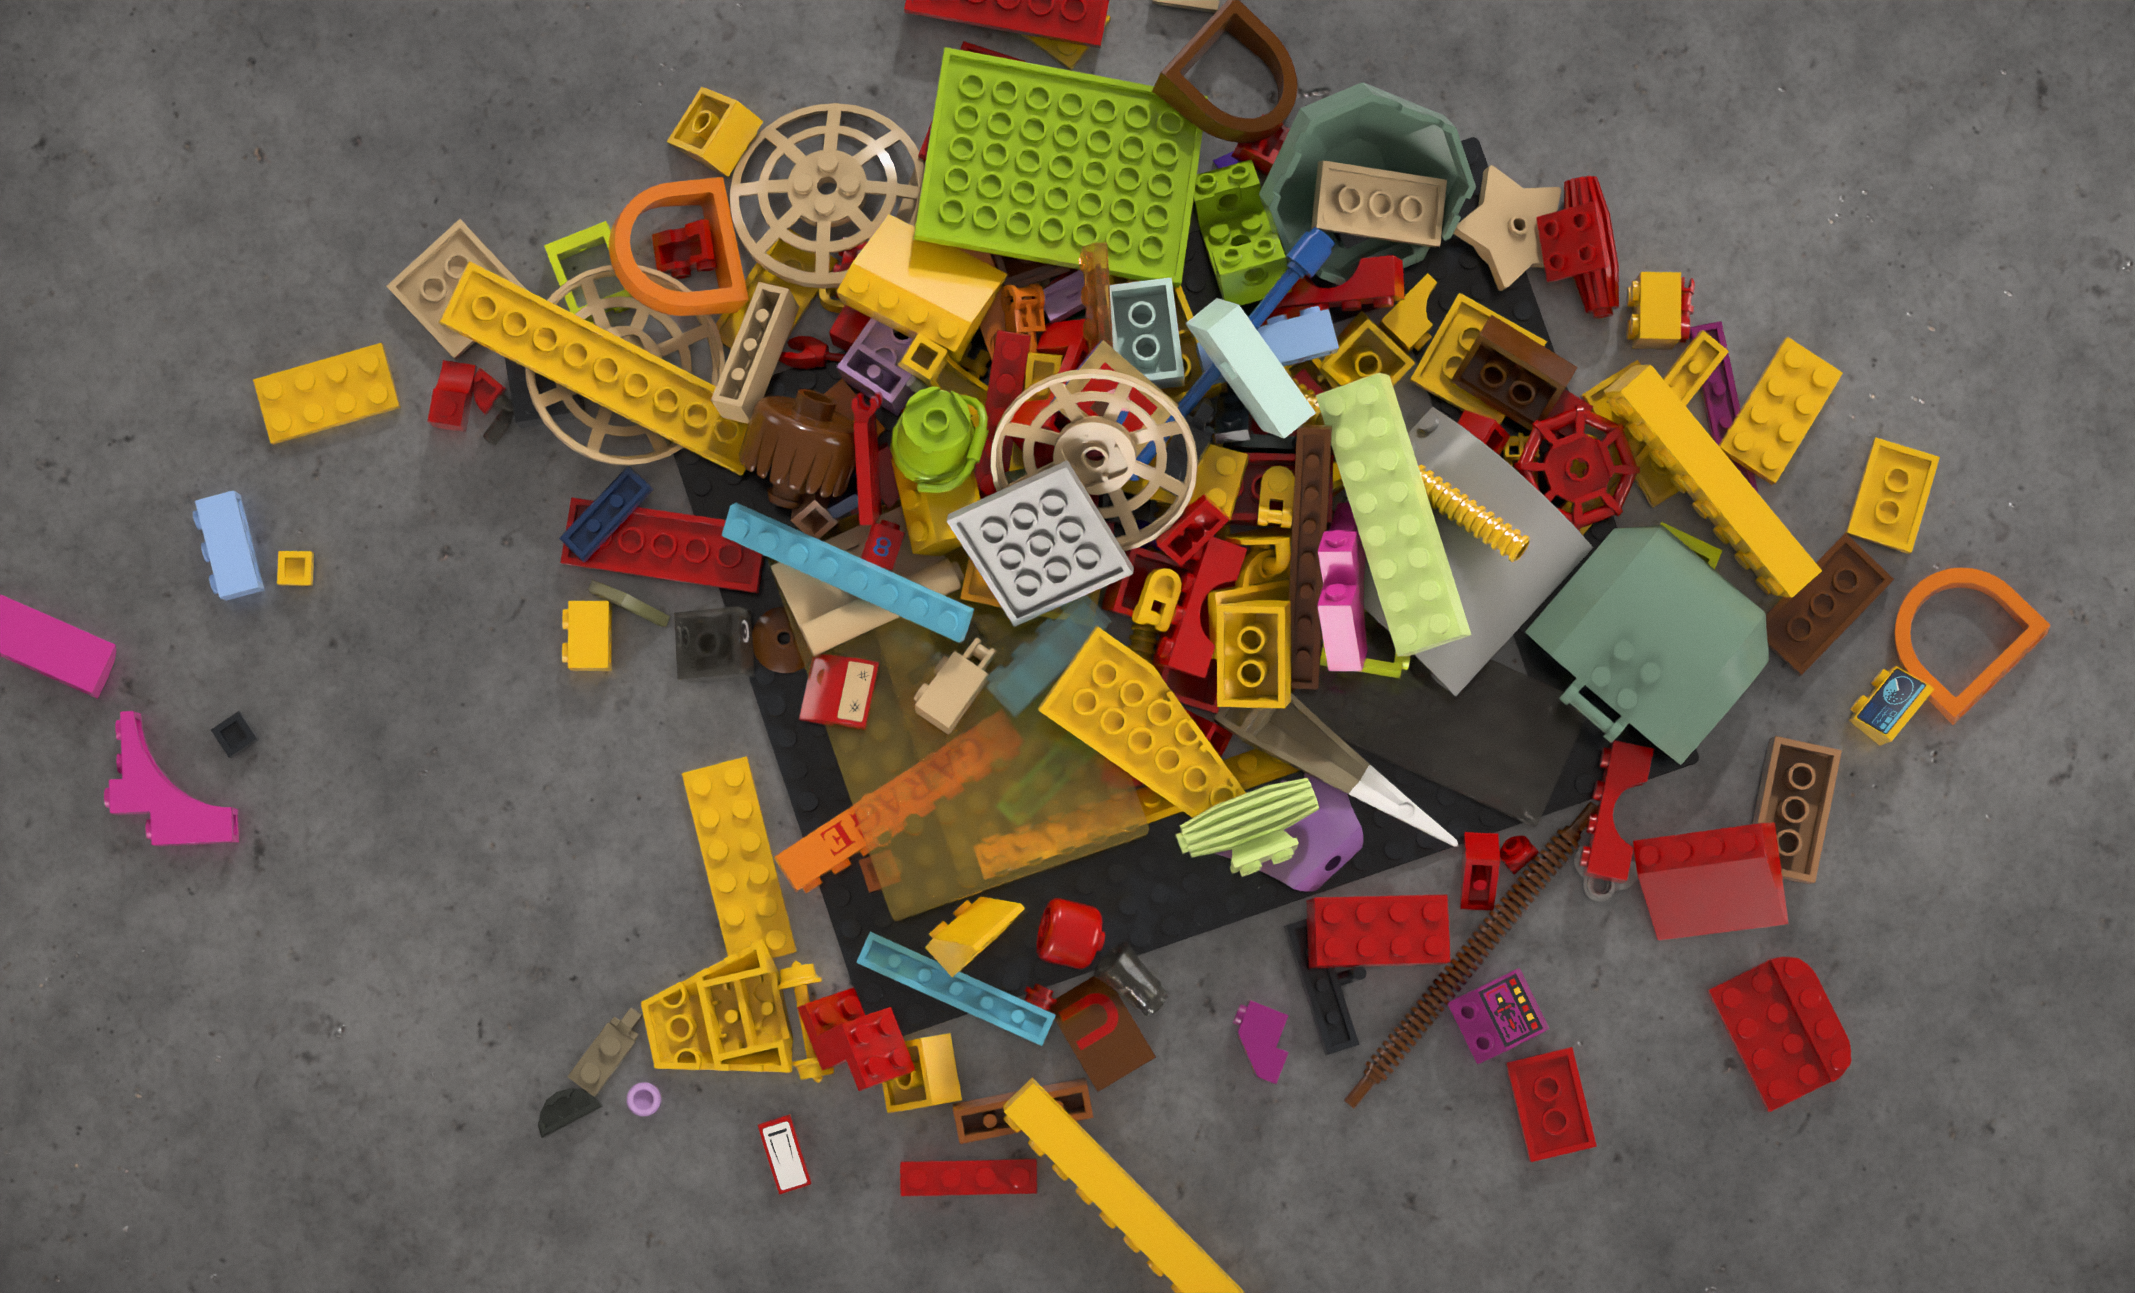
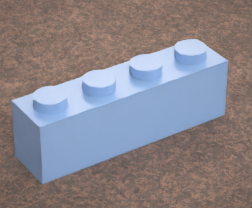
[1196,306,1339,385]

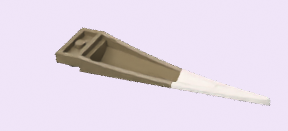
[1214,693,1459,847]

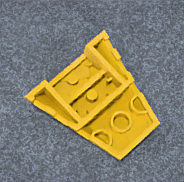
[641,939,793,1073]

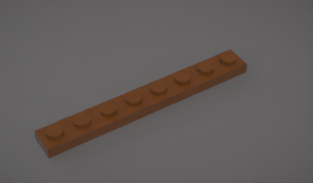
[1289,424,1332,690]

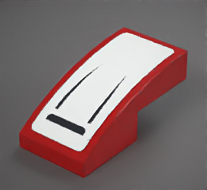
[758,1114,812,1194]

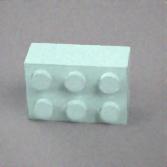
[1104,278,1185,389]

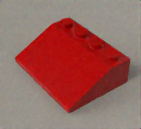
[1633,822,1789,940]

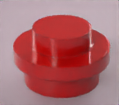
[1024,983,1057,1011]

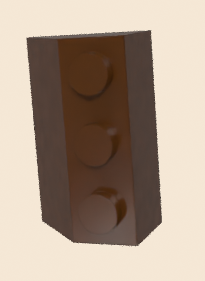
[1450,314,1578,431]

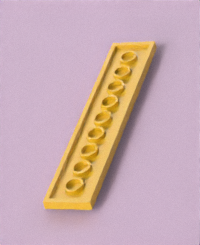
[438,261,748,475]

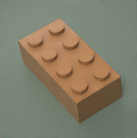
[1752,736,1842,885]

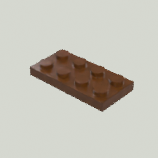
[1766,533,1894,676]

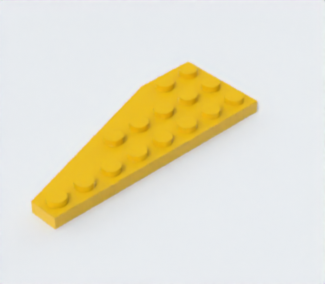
[1038,626,1246,818]

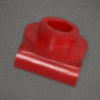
[1500,835,1539,875]

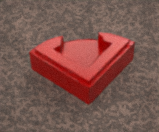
[473,368,507,415]

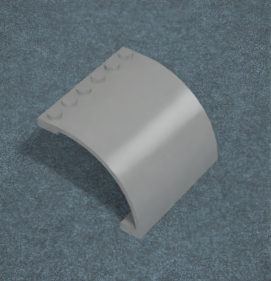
[1327,407,1593,696]

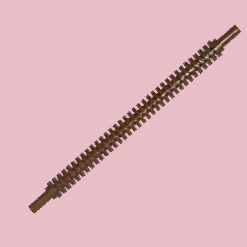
[1344,801,1597,1109]

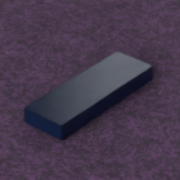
[559,466,654,562]

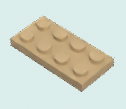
[1311,160,1447,248]

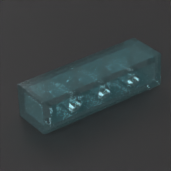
[986,595,1112,718]

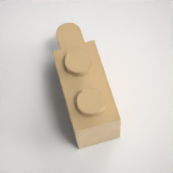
[914,638,997,735]

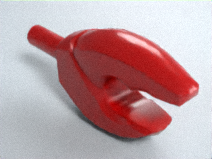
[778,336,846,369]

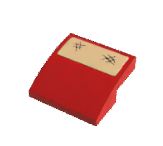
[799,654,879,730]

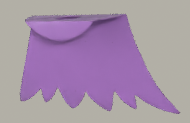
[1215,773,1363,892]

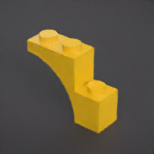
[897,333,988,416]

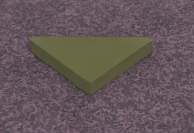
[587,579,670,627]

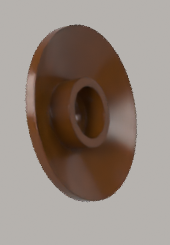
[751,606,813,673]

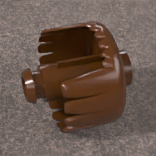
[739,389,856,509]

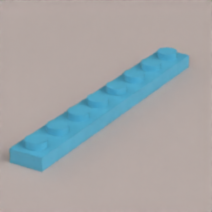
[721,503,974,643]

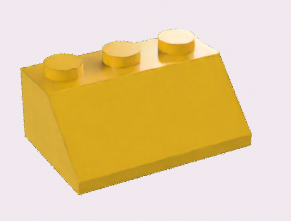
[891,458,981,556]
[1217,600,1291,708]

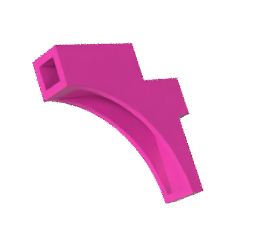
[1317,501,1368,671]
[104,711,239,847]

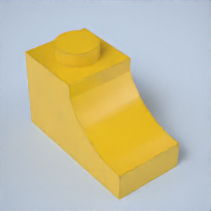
[1379,273,1437,354]

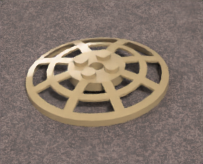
[730,103,925,289]
[525,265,725,466]
[991,369,1198,551]

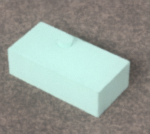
[1185,298,1316,439]

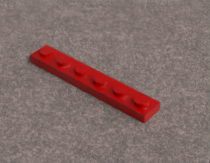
[974,330,1031,499]

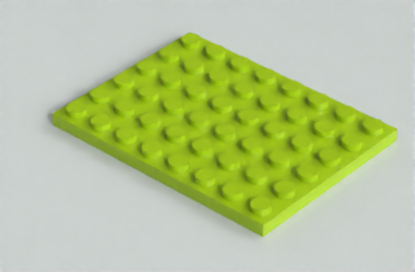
[913,47,1208,288]

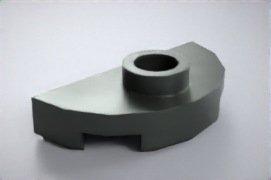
[538,1088,603,1138]

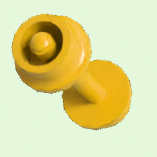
[777,960,834,1083]

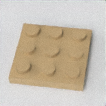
[387,219,527,360]

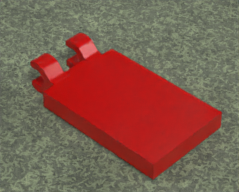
[851,392,883,525]

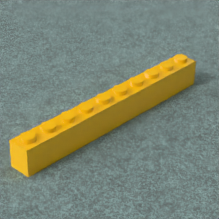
[1003,1077,1245,1293]

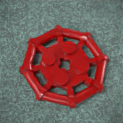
[1514,405,1640,532]

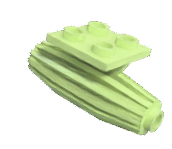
[1176,778,1319,877]

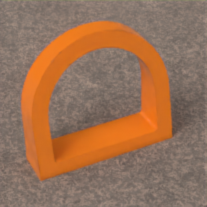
[609,177,749,316]
[1894,568,2051,725]

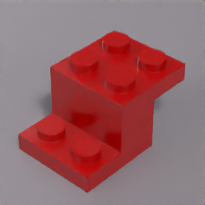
[797,987,916,1091]

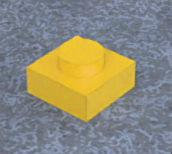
[277,551,314,586]

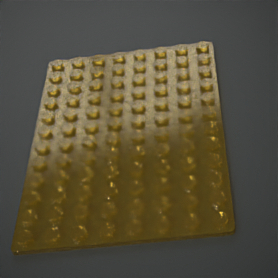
[766,500,1149,920]

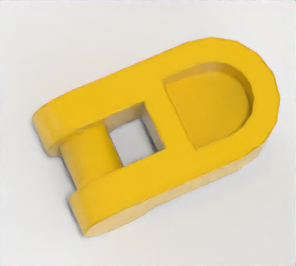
[1257,466,1295,529]
[1132,568,1182,632]

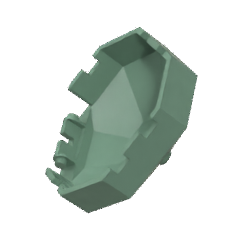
[1259,82,1476,285]

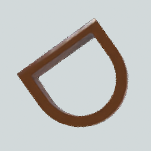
[1152,0,1297,143]

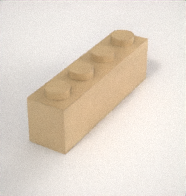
[711,282,800,424]

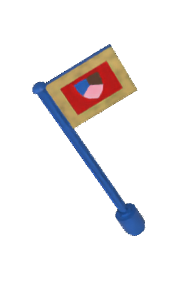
[1050,227,1335,481]

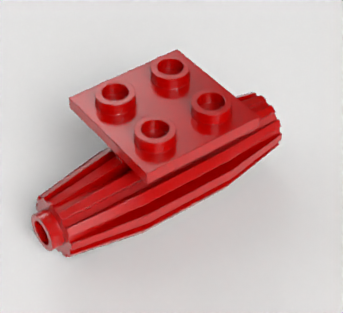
[1536,176,1619,319]

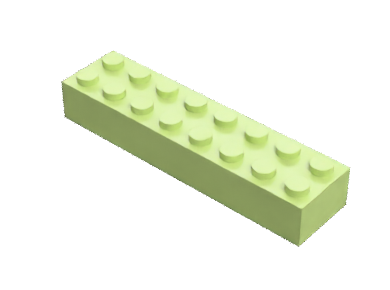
[1316,373,1471,656]

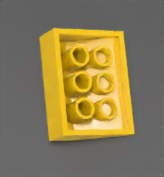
[836,214,1007,362]

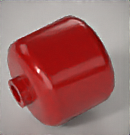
[1036,898,1105,969]

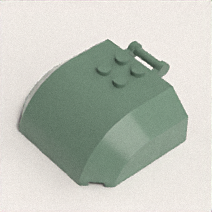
[1525,525,1769,765]

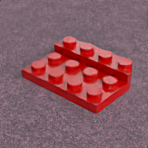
[1707,957,1852,1112]

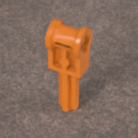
[1001,283,1046,383]

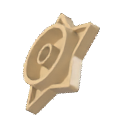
[1453,165,1561,291]

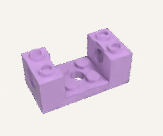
[837,318,914,416]

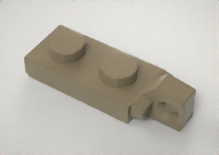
[567,1008,643,1097]

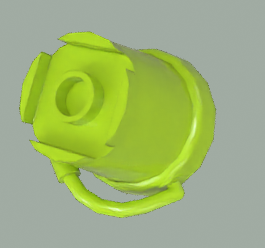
[890,387,989,493]

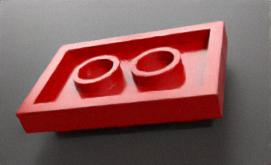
[1505,1047,1597,1162]

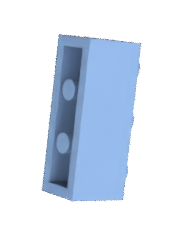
[193,490,265,601]

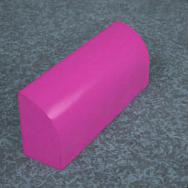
[0,594,117,699]

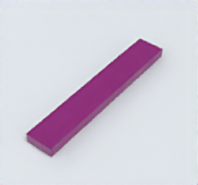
[1689,321,1759,494]

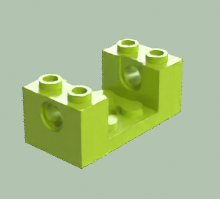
[1193,160,1291,306]

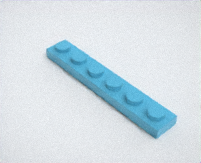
[856,932,1056,1046]

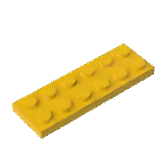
[682,756,797,959]

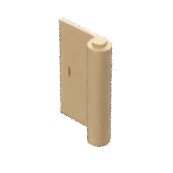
[771,506,964,656]

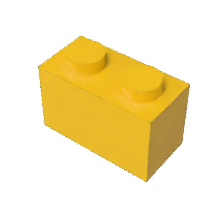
[562,601,612,671]

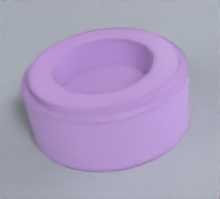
[627,1082,662,1117]

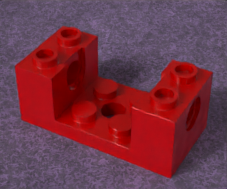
[1010,318,1111,469]

